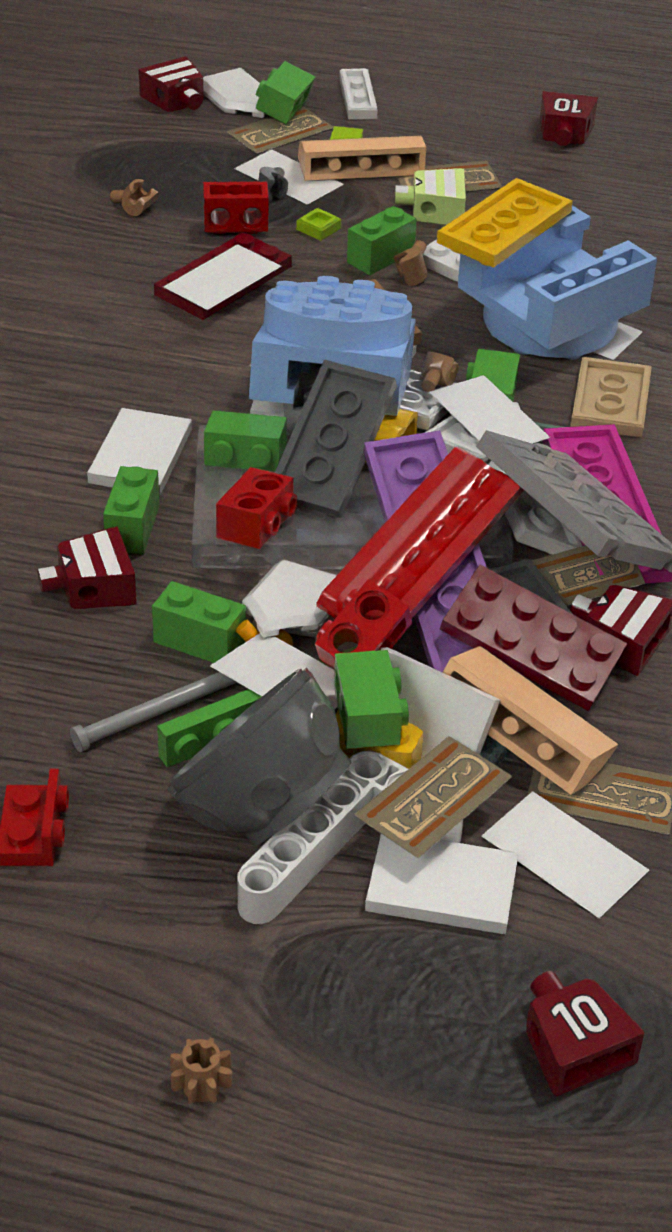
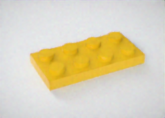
[437,178,573,268]

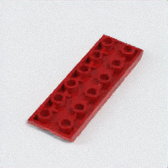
[316,446,525,620]

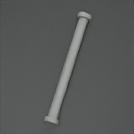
[70,672,238,752]

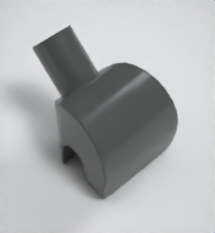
[258,167,289,202]

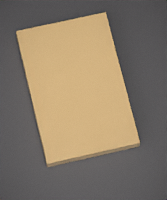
[570,357,652,438]

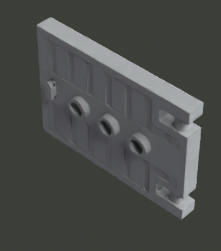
[476,430,672,573]

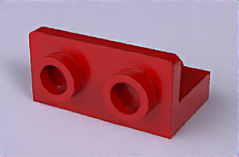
[0,768,69,866]

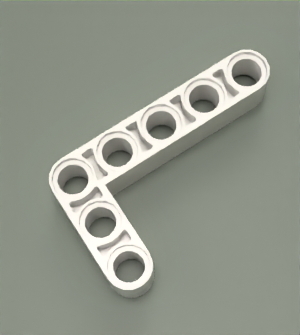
[237,751,463,924]

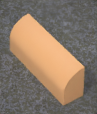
[298,136,426,181]
[442,646,618,795]

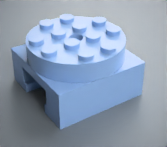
[458,205,657,360]
[249,276,416,416]

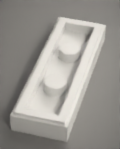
[339,69,378,120]

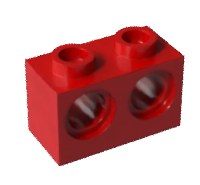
[203,182,269,234]
[216,467,297,549]
[315,579,412,669]

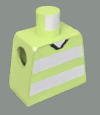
[395,168,466,225]

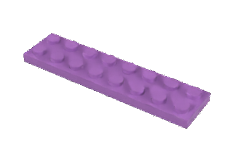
[364,430,523,676]

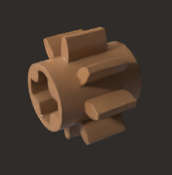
[170,1038,232,1104]

